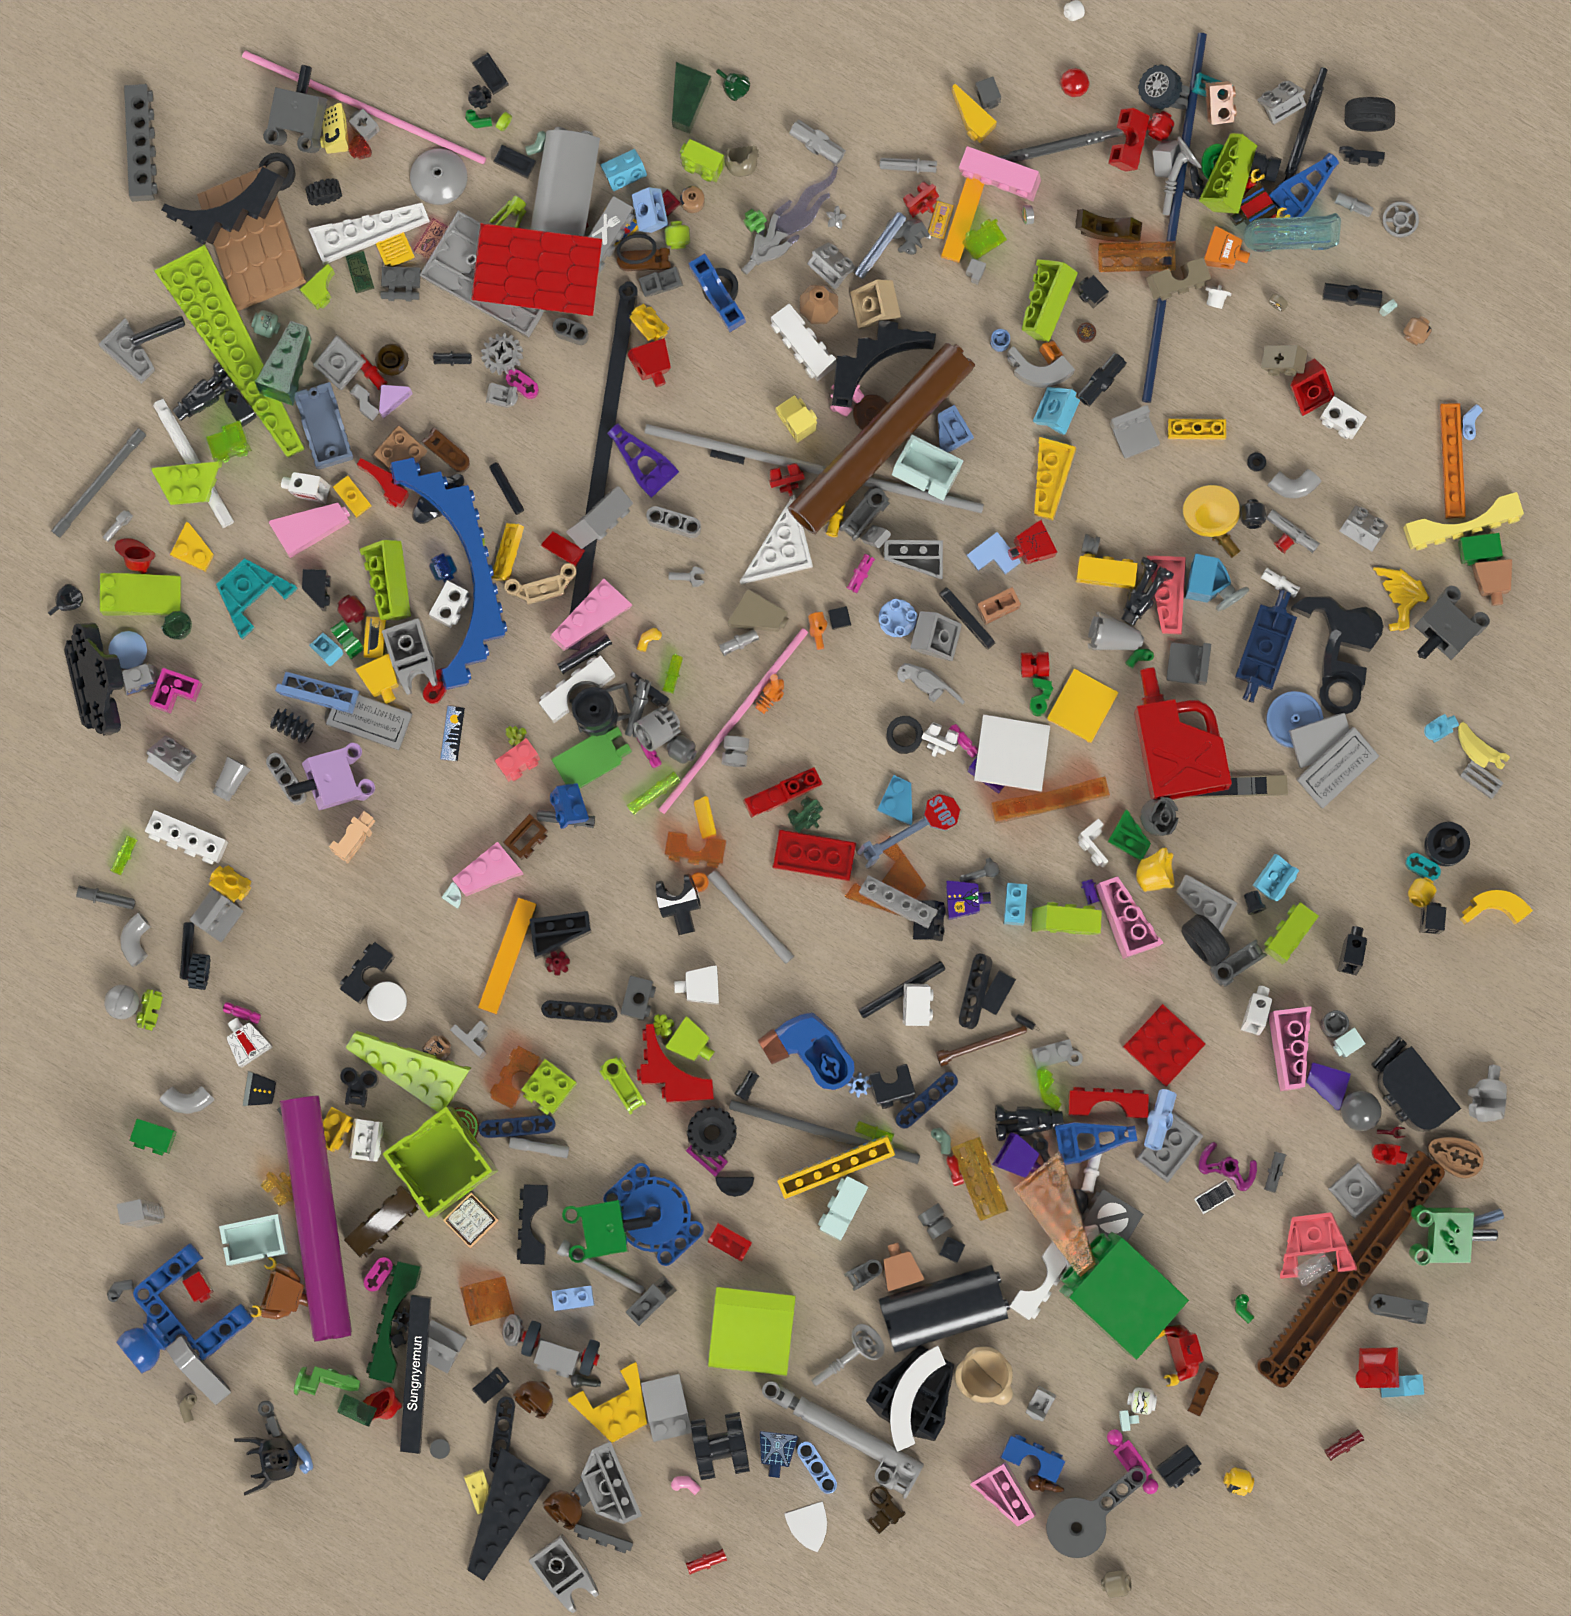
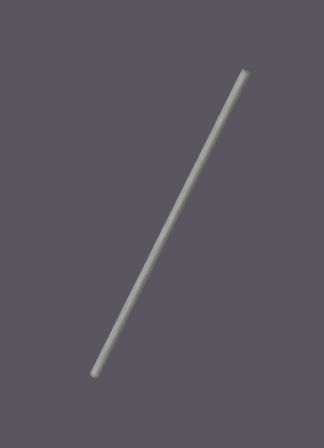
[644,424,984,513]

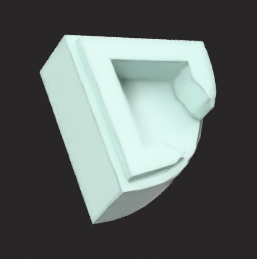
[1379,299,1398,317]
[441,882,461,909]

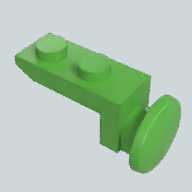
[294,1366,360,1396]

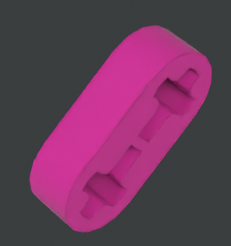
[506,369,539,399]
[364,1257,393,1292]

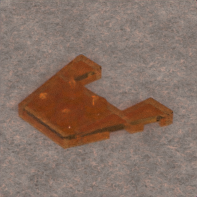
[845,836,926,917]

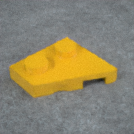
[170,522,214,572]

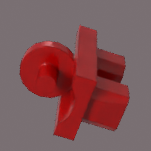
[903,182,939,218]
[769,462,805,497]
[1372,1144,1408,1165]

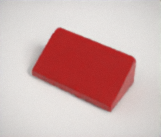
[541,531,585,566]

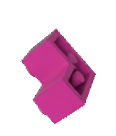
[149,668,203,714]

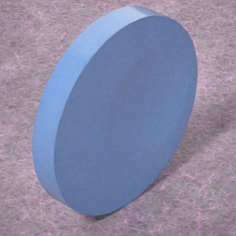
[1266,691,1323,748]

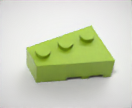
[1031,902,1102,935]

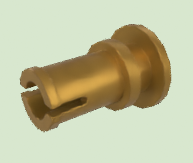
[1212,533,1241,558]

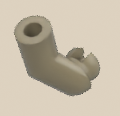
[179,1393,197,1423]

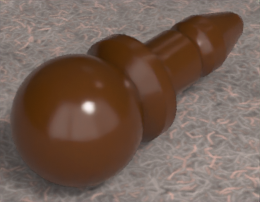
[1027,1475,1064,1492]

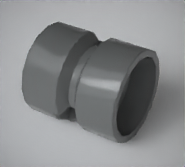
[1321,1010,1349,1038]
[918,1203,953,1240]

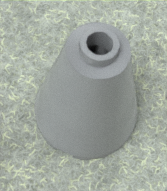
[1088,612,1144,650]

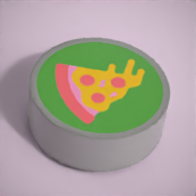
[1022,205,1034,225]

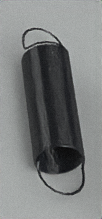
[1012,1014,1040,1031]

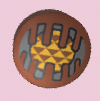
[1077,323,1096,343]

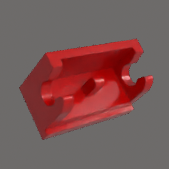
[708,1223,752,1262]

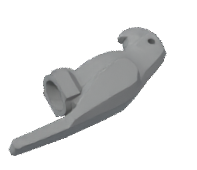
[897,663,965,705]

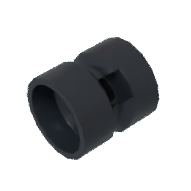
[1249,151,1282,183]

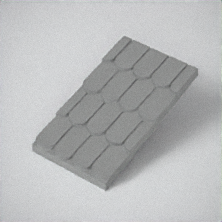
[420,210,545,338]

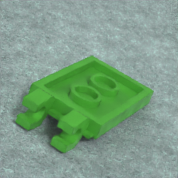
[551,727,632,789]

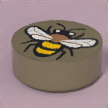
[1268,294,1288,312]

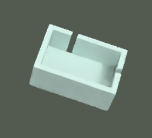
[892,435,963,501]
[818,1176,868,1241]
[219,1214,288,1266]

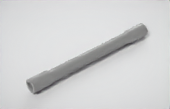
[707,870,794,964]

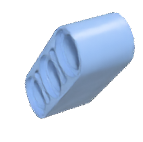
[797,1442,837,1494]

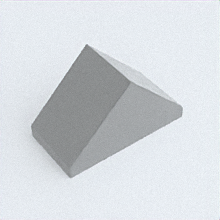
[1153,139,1181,178]

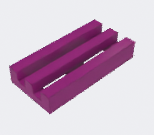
[686,1146,728,1177]

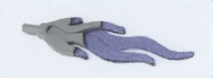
[741,166,838,275]

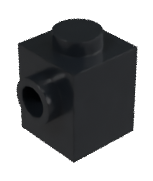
[1078,275,1109,309]

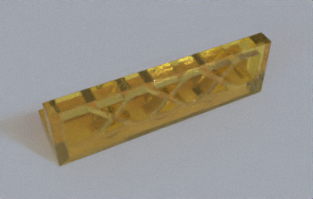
[952,1137,1009,1221]

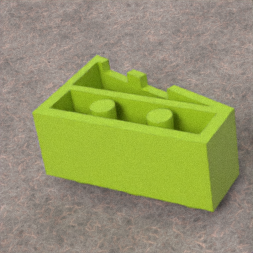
[1264,902,1319,965]

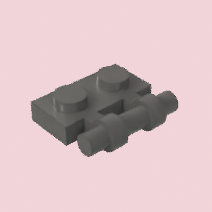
[381,267,421,302]

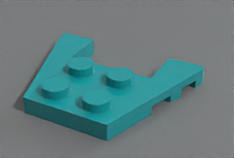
[216,558,298,640]

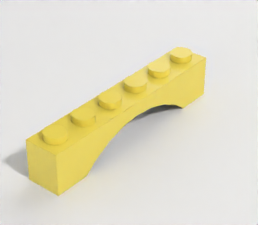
[1403,492,1524,551]

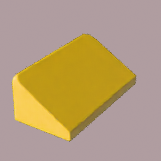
[694,796,717,839]

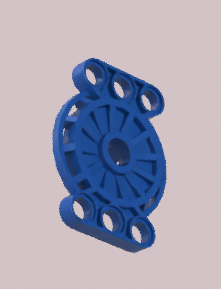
[603,1163,704,1266]

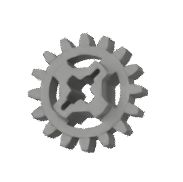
[481,333,523,375]

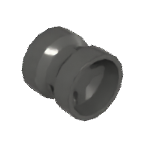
[1170,85,1190,109]

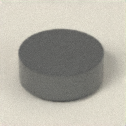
[430,1439,450,1459]

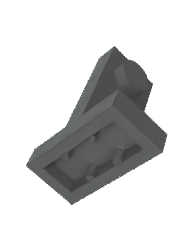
[626,1276,677,1326]

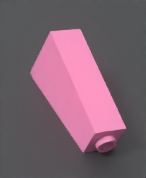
[269,503,350,558]

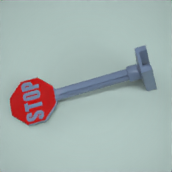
[857,794,961,869]

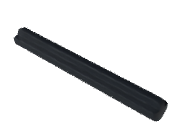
[859,961,945,1018]

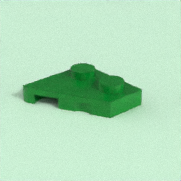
[1107,810,1151,861]

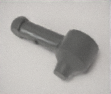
[959,858,1000,882]

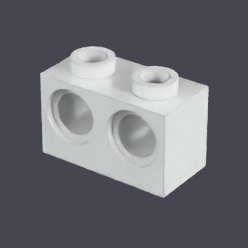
[1320,396,1367,440]
[429,581,470,628]

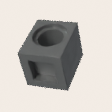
[975,76,1001,109]

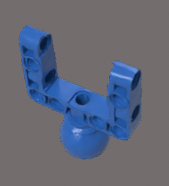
[116,1243,254,1374]

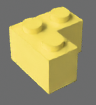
[776,395,817,443]

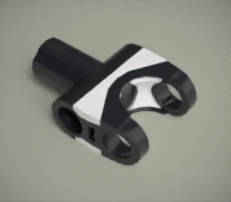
[656,874,701,936]

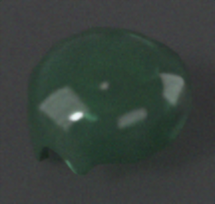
[161,611,192,640]

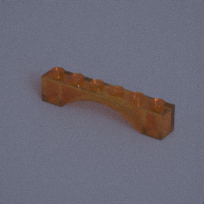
[990,776,1110,824]

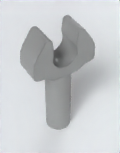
[103,510,133,542]
[669,567,705,587]

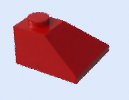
[1290,358,1335,416]

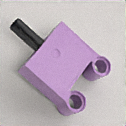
[286,743,375,810]

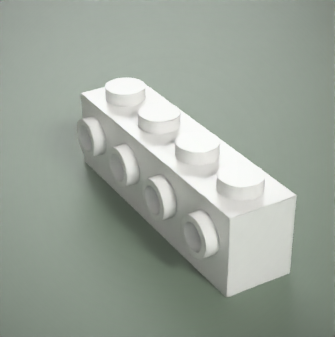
[145,810,228,865]

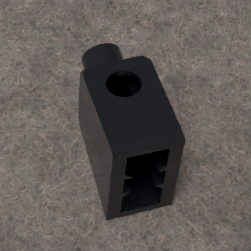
[1337,926,1367,976]

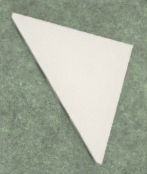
[740,495,813,585]

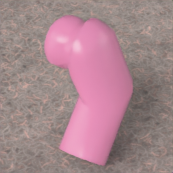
[671,1476,701,1495]

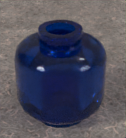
[429,553,458,583]

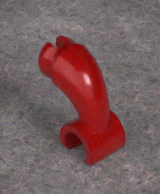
[946,1155,964,1186]

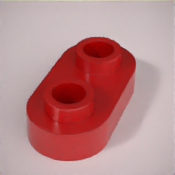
[423,668,447,704]

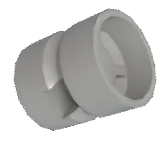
[722,736,749,767]

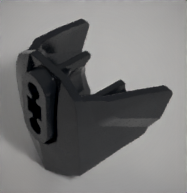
[234,1437,298,1496]

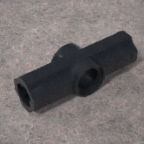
[1322,283,1382,308]
[1077,352,1127,407]

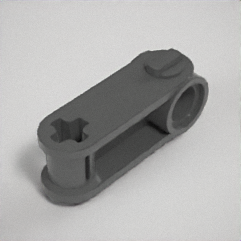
[839,487,890,542]
[1210,939,1267,987]
[1368,1294,1429,1324]

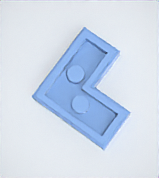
[967,532,1021,575]

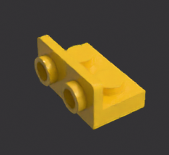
[323,1107,353,1153]

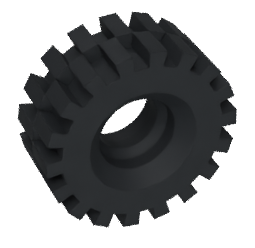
[687,1106,737,1158]

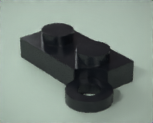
[1339,146,1385,167]
[630,672,670,707]

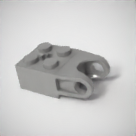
[382,618,437,695]
[529,1534,599,1613]

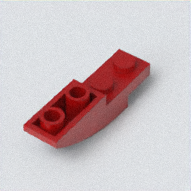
[743,767,823,818]

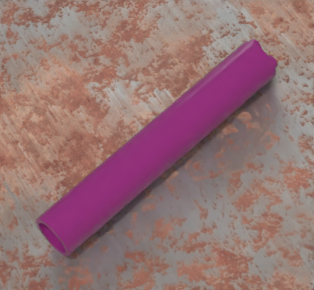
[280,1095,352,1342]

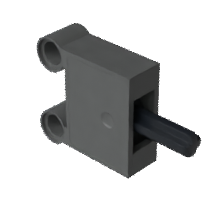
[263,65,328,153]
[1414,585,1490,660]

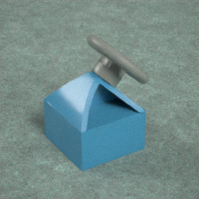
[1185,554,1249,611]

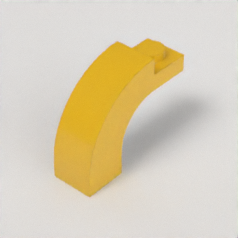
[1460,890,1533,925]

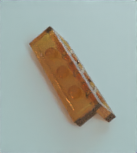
[1098,241,1176,272]

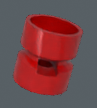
[1021,652,1050,678]

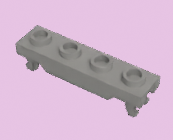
[859,875,937,928]

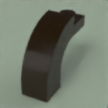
[1075,209,1142,242]

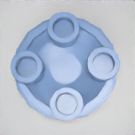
[879,599,917,638]
[108,631,147,669]

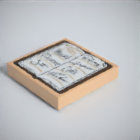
[443,1192,499,1248]

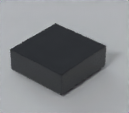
[828,606,851,630]

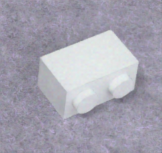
[903,984,933,1026]

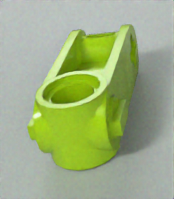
[599,1056,647,1115]

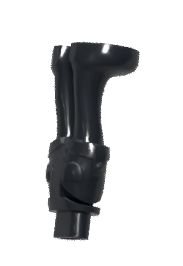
[1121,557,1174,626]

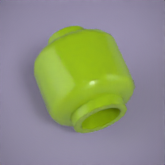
[665,221,690,249]

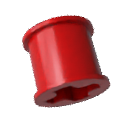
[1274,533,1295,554]

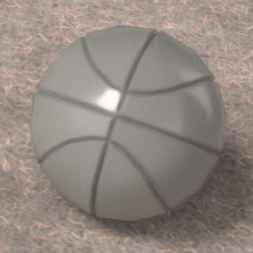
[104,985,139,1019]

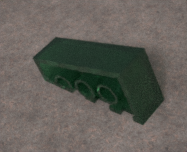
[255,321,312,406]

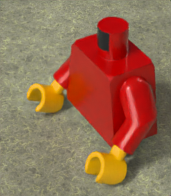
[1155,1324,1204,1387]

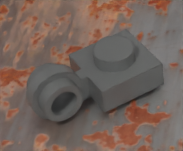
[258,1400,283,1438]

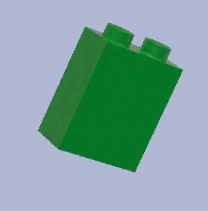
[1059,1232,1189,1360]

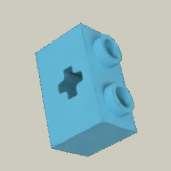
[1004,883,1027,926]

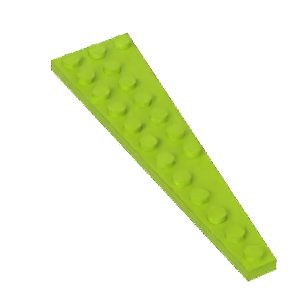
[154,245,305,458]

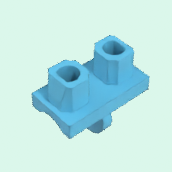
[1424,714,1459,743]

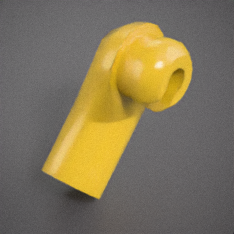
[637,628,662,652]

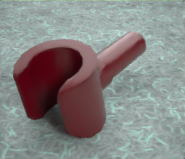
[1377,1126,1406,1139]

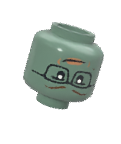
[251,310,281,338]

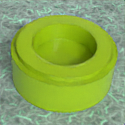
[496,112,512,131]

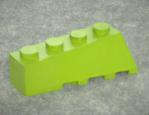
[1022,259,1078,342]
[359,540,411,621]

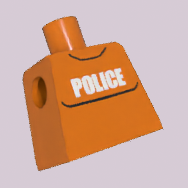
[1204,226,1250,269]

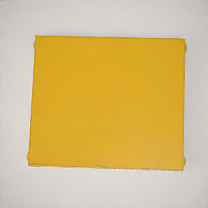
[1047,669,1119,743]

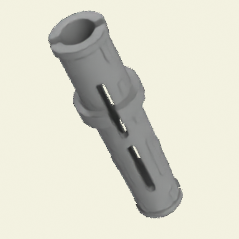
[1266,509,1320,553]

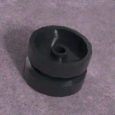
[572,687,618,736]

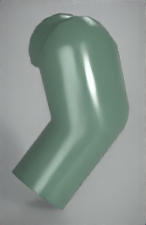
[525,131,546,156]

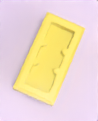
[464,1469,489,1514]

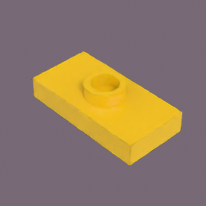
[333,476,372,518]

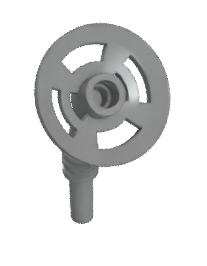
[1162,136,1202,215]
[811,1324,884,1386]

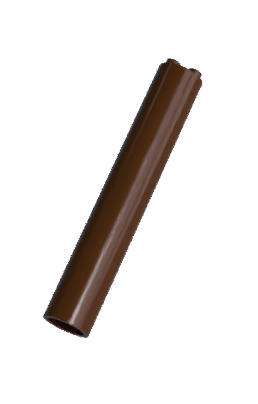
[788,343,975,535]

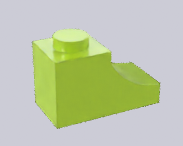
[300,264,335,310]

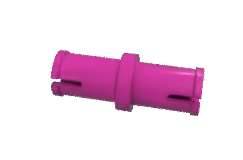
[846,554,875,594]

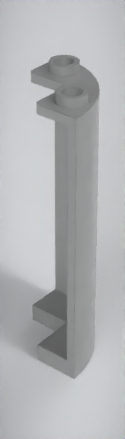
[531,127,600,236]

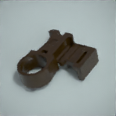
[866,1486,906,1534]

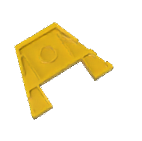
[568,1362,647,1443]

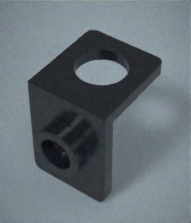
[472,1367,510,1404]

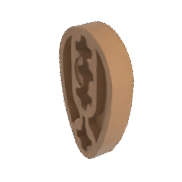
[1427,1137,1484,1179]

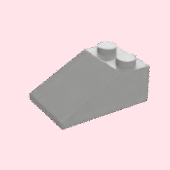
[641,1374,692,1442]

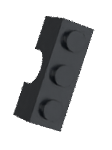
[340,942,395,1004]

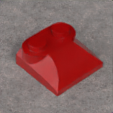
[1356,1347,1399,1388]

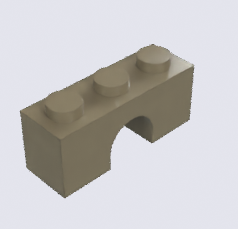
[1146,257,1211,301]

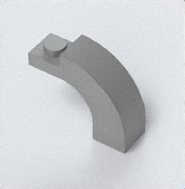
[1007,346,1075,388]

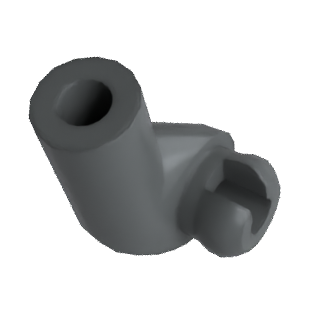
[107,1279,134,1302]

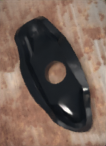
[412,474,464,524]

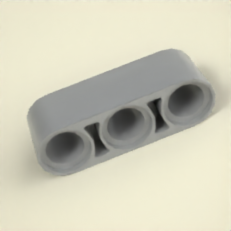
[646,506,701,538]
[266,753,307,805]

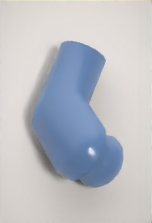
[294,1443,314,1474]

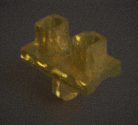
[260,1172,294,1207]

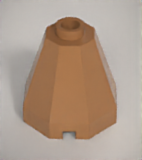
[800,285,838,324]

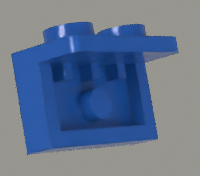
[550,783,589,829]

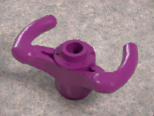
[1198,1142,1257,1191]

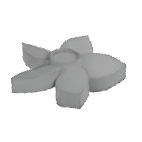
[826,206,846,229]

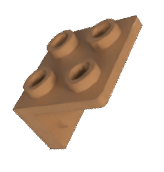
[372,425,427,470]

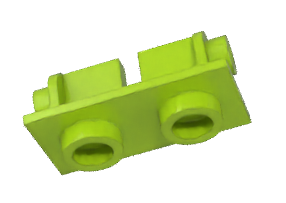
[136,989,163,1031]

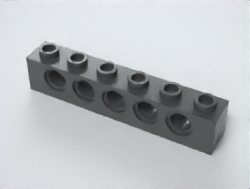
[124,84,158,202]

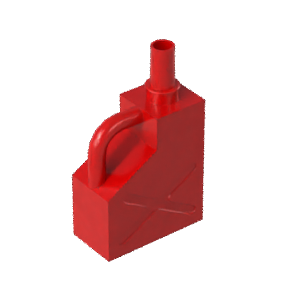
[1134,667,1232,800]

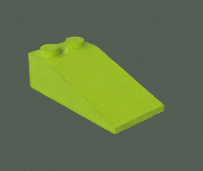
[100,573,181,616]

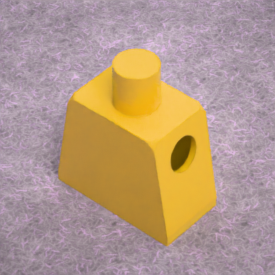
[355,654,399,703]

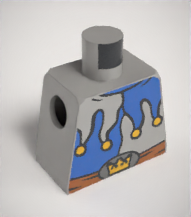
[122,664,159,696]

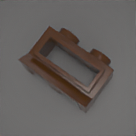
[503,814,548,860]

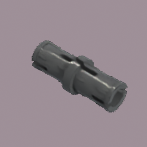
[1264,1152,1287,1193]

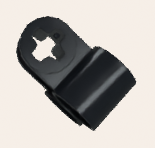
[340,1067,379,1108]

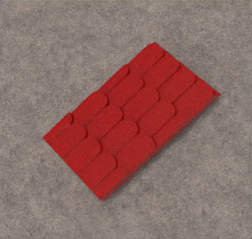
[471,223,602,316]

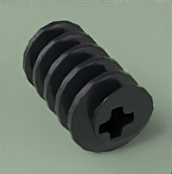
[270,708,315,743]

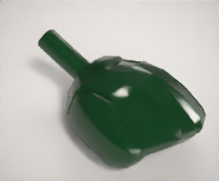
[716,69,750,101]

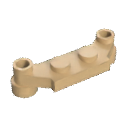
[504,563,576,605]

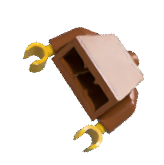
[251,1257,308,1320]

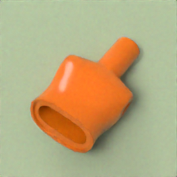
[808,612,827,650]

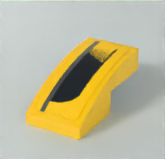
[363,617,386,658]

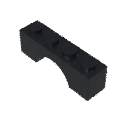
[517,1184,549,1265]

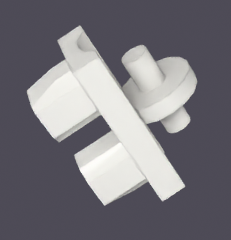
[922,722,959,757]

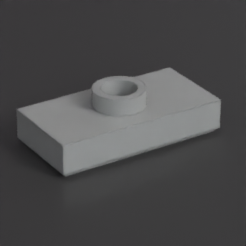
[861,525,891,548]

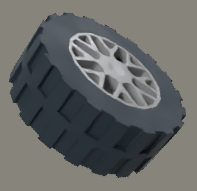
[1138,64,1182,110]

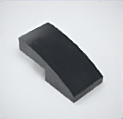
[982,969,1016,1015]

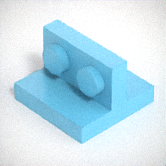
[1033,387,1080,435]

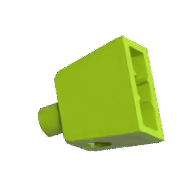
[665,1016,715,1062]

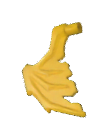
[1373,567,1429,631]

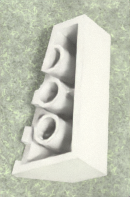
[770,304,836,381]

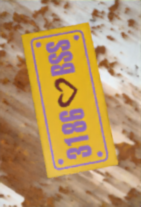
[928,201,954,240]

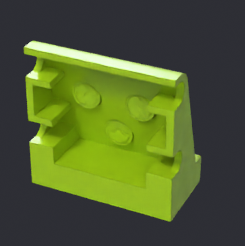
[708,1287,796,1376]

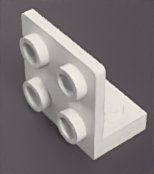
[1078,819,1108,868]

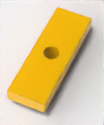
[1168,419,1226,440]

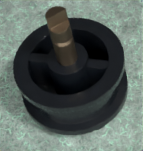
[1424,822,1470,867]

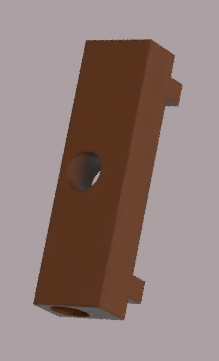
[1187,1367,1219,1417]

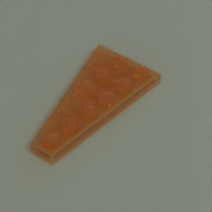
[1014,1152,1096,1277]

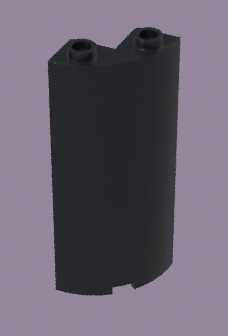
[878,1265,1010,1353]

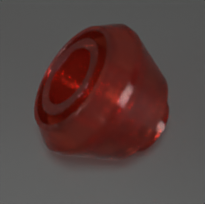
[348,135,372,160]

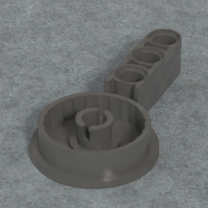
[1046,1466,1147,1558]

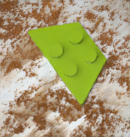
[151,461,222,505]

